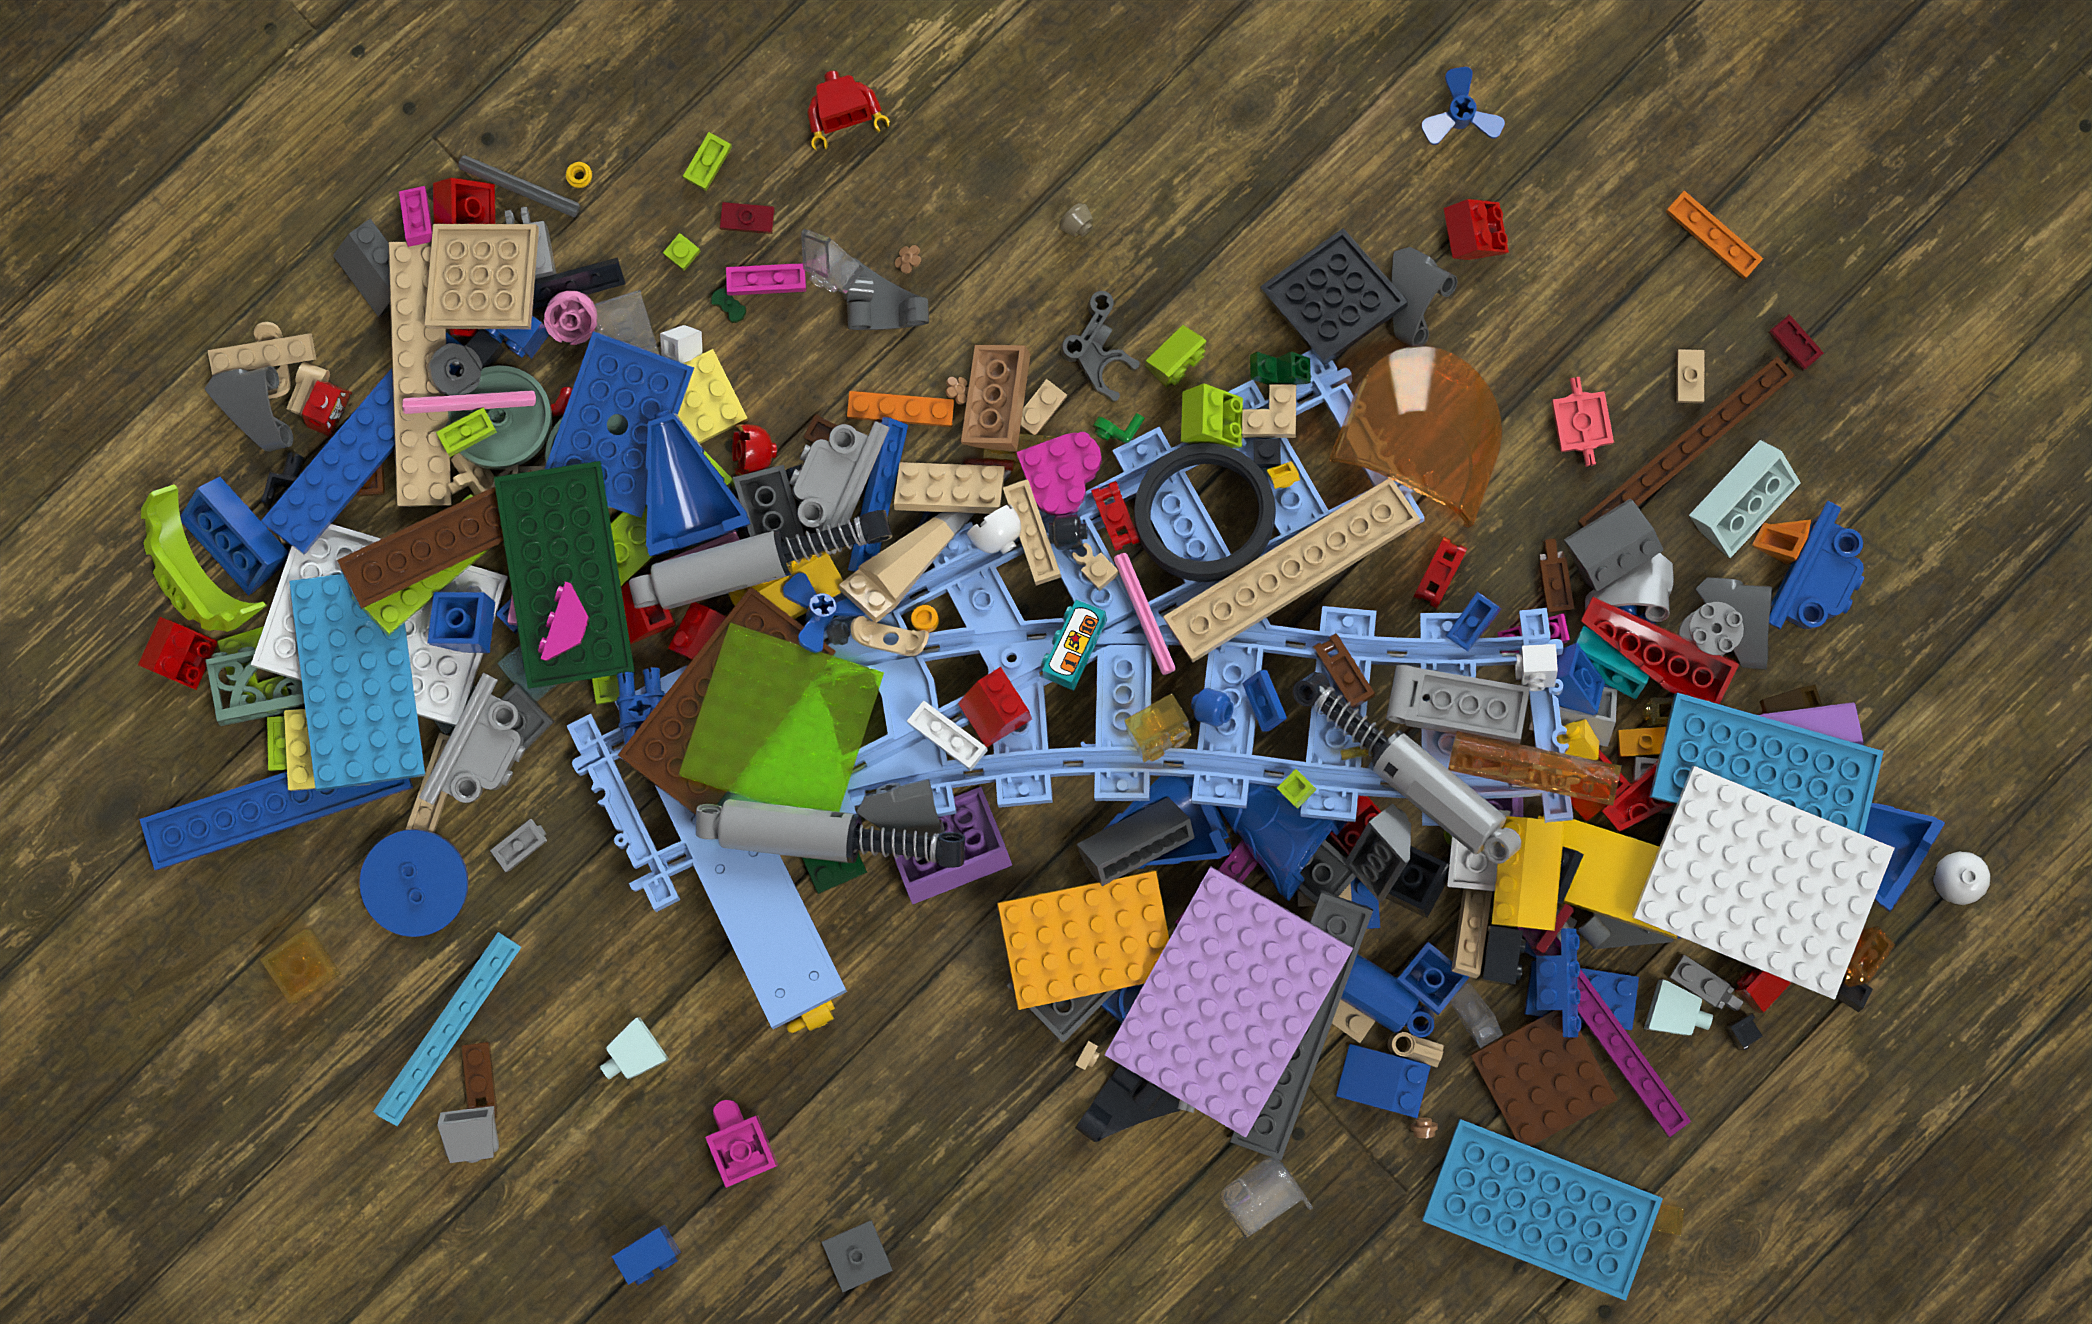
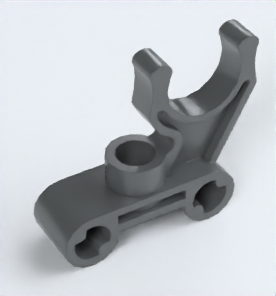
[1060,291,1140,403]

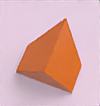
[1752,520,1811,565]

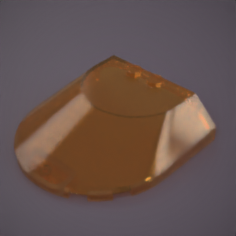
[1329,347,1502,528]

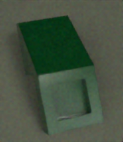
[1250,352,1311,386]

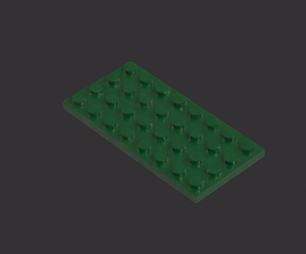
[494,461,635,689]

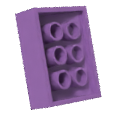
[894,787,1012,904]

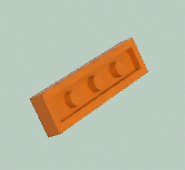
[1665,191,1763,280]
[847,391,954,427]

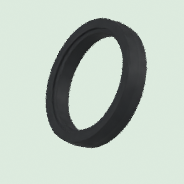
[1134,443,1276,582]

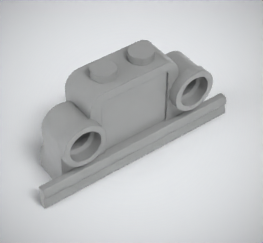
[789,421,890,555]
[419,673,526,805]

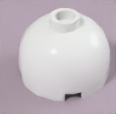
[967,504,1021,554]
[1933,851,1990,905]

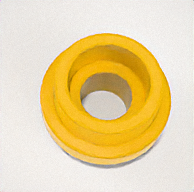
[566,162,592,188]

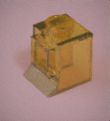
[1643,698,1674,726]

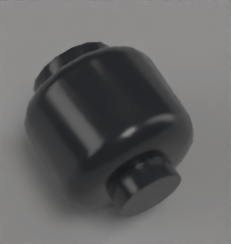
[1049,515,1088,550]

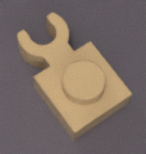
[1072,543,1119,592]

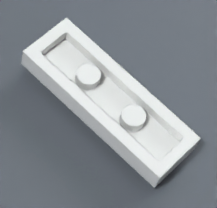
[907,701,988,771]

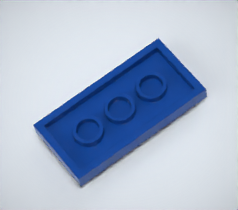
[1524,961,1639,1030]

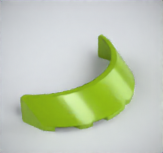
[141,484,266,632]

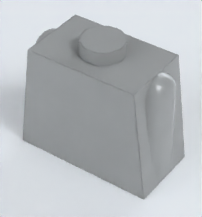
[437,1106,499,1163]

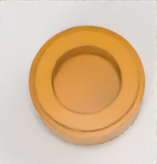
[911,605,939,633]

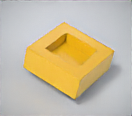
[1267,461,1300,489]

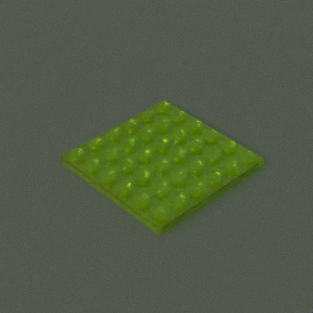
[679,623,884,812]

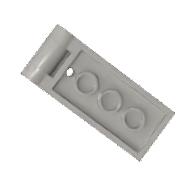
[1386,665,1530,746]

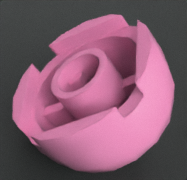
[544,291,597,345]

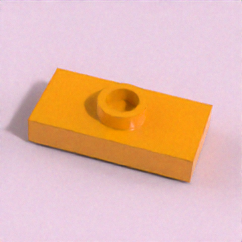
[1617,727,1666,757]

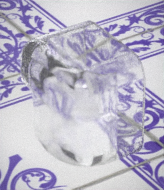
[1219,1157,1313,1239]

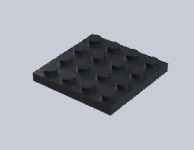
[1260,228,1408,365]

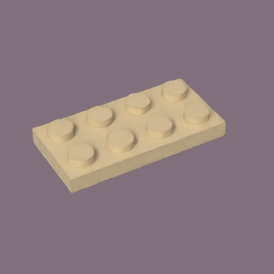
[894,462,1005,514]

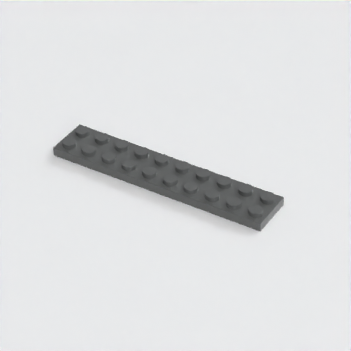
[1230,890,1373,1160]

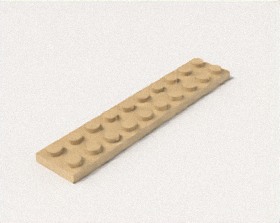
[388,242,451,507]
[1163,477,1420,663]

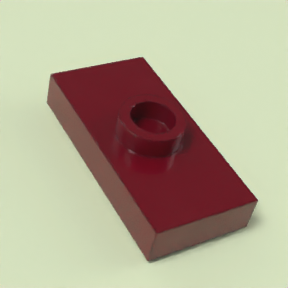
[720,202,775,234]
[1768,314,1824,372]
[1531,903,1574,954]

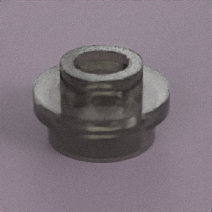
[826,619,850,645]

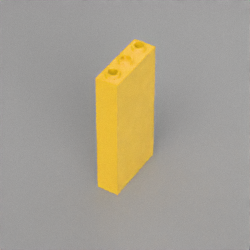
[1538,815,1678,940]

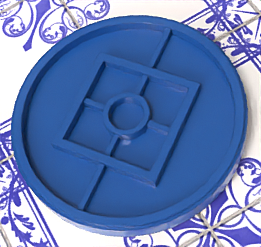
[360,829,468,937]

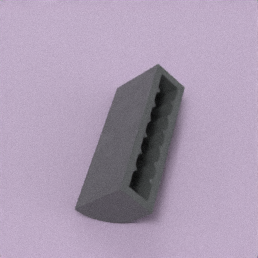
[1077,797,1194,886]

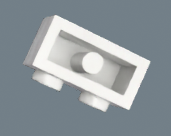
[1515,644,1558,692]

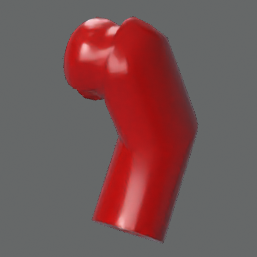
[551,387,573,417]

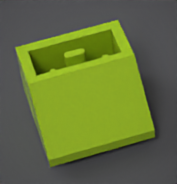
[1145,325,1206,388]
[1181,383,1243,448]

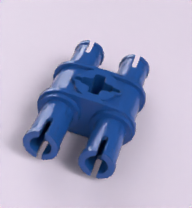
[616,668,665,745]

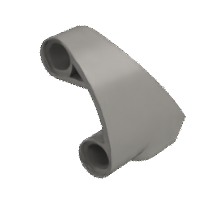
[1585,553,1673,622]

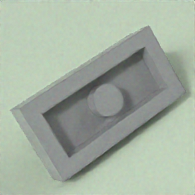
[490,819,547,872]

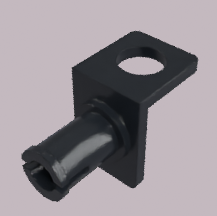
[262,453,304,509]

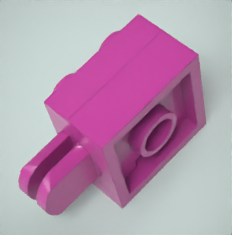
[705,1100,778,1187]

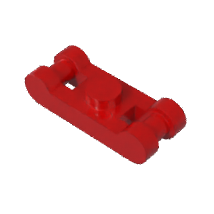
[1091,481,1140,552]
[1413,537,1467,609]

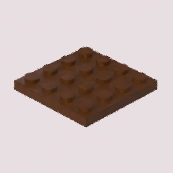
[1470,1010,1618,1150]

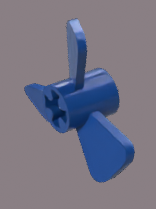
[1421,67,1505,145]
[783,573,865,654]

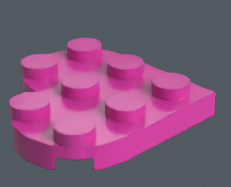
[1016,432,1102,517]

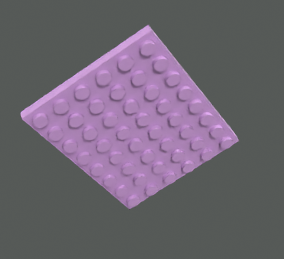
[1105,867,1353,1137]

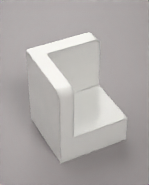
[660,325,703,363]

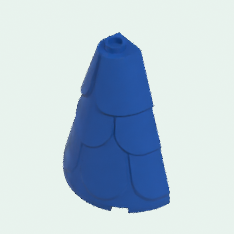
[645,410,751,556]
[1102,762,1232,869]
[1218,783,1348,901]
[1864,803,1945,912]

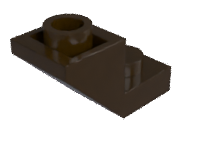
[1759,685,1823,714]

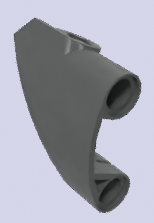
[1392,247,1458,349]
[841,258,929,330]
[205,366,294,452]
[1696,577,1772,670]
[857,779,945,836]
[1577,913,1674,950]

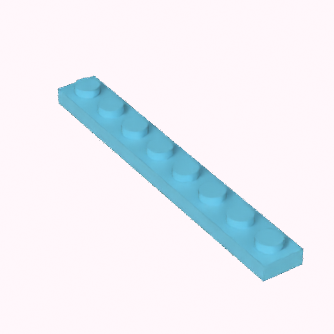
[373,932,521,1126]

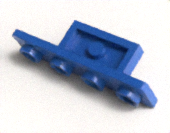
[1536,928,1581,1037]

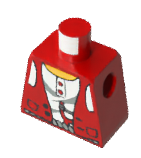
[302,380,352,438]

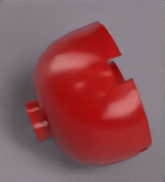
[732,425,777,476]

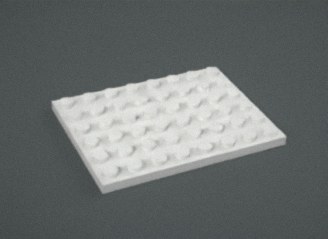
[251,524,508,726]
[1632,766,1894,999]

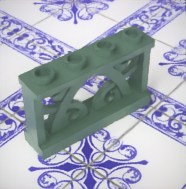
[205,647,305,726]

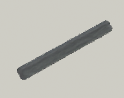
[458,155,580,217]

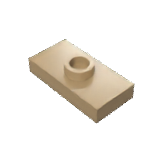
[1676,349,1704,403]

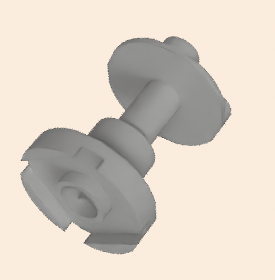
[1678,602,1744,655]

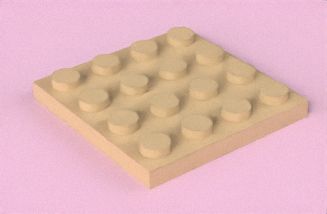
[425,224,539,329]

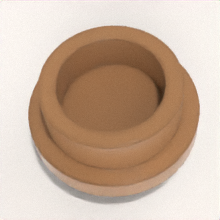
[1411,1117,1438,1138]

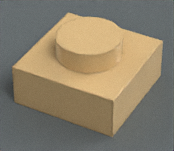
[1075,1041,1100,1070]

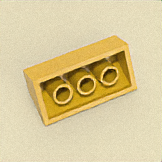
[728,552,843,619]
[1492,816,1565,931]

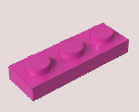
[399,186,433,247]
[726,263,806,296]

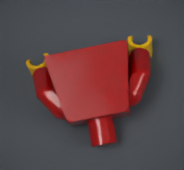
[807,71,889,151]

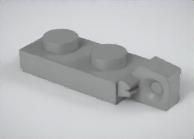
[1668,955,1743,1011]

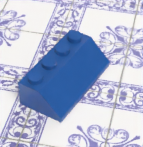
[180,477,289,596]

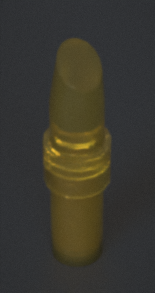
[1340,745,1373,761]

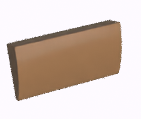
[961,345,1031,451]

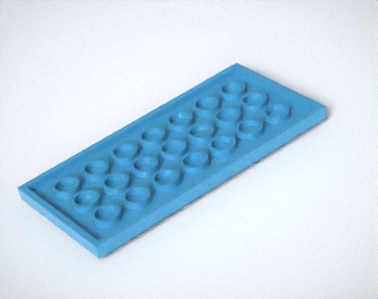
[289,574,425,791]
[1649,693,1884,835]
[1421,1119,1663,1301]

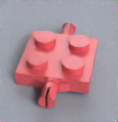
[1551,377,1614,467]

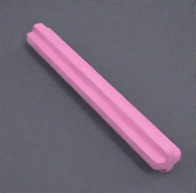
[402,391,536,414]
[1114,553,1175,675]

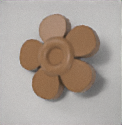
[895,245,921,274]
[945,377,969,405]

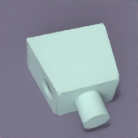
[1644,980,1713,1035]
[600,1017,669,1080]

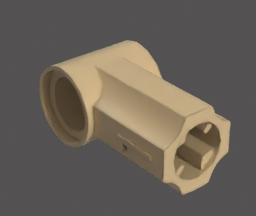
[286,362,330,416]
[1387,1032,1444,1068]

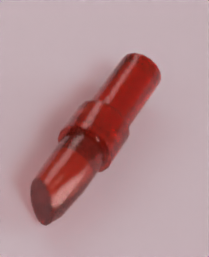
[964,458,1014,471]

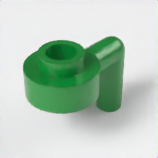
[1093,413,1145,443]

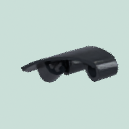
[1075,1064,1180,1143]

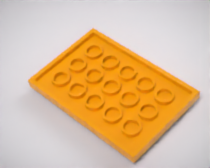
[997,870,1169,1010]

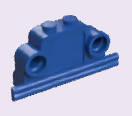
[1769,501,1864,629]

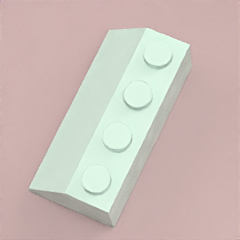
[1689,440,1800,558]

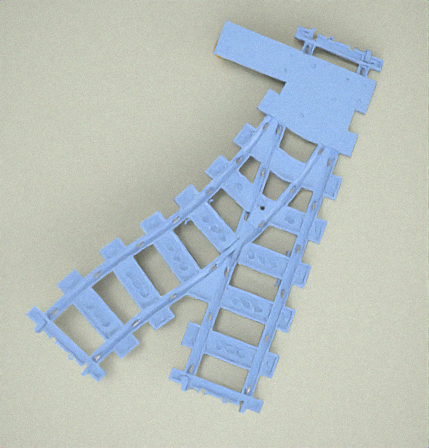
[567,350,1580,1033]

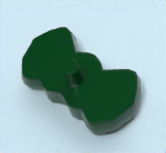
[711,288,747,323]

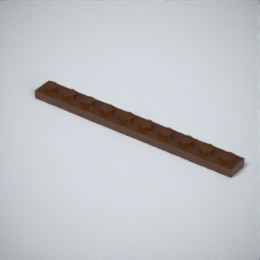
[1577,356,1795,528]

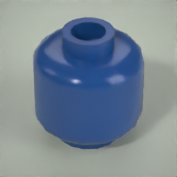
[1191,688,1234,727]

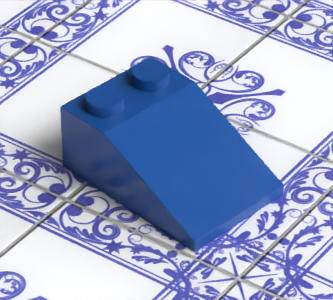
[1336,1044,1431,1118]

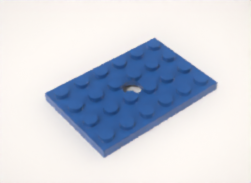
[545,331,694,518]

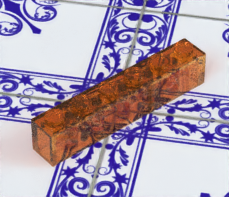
[1448,731,1621,806]

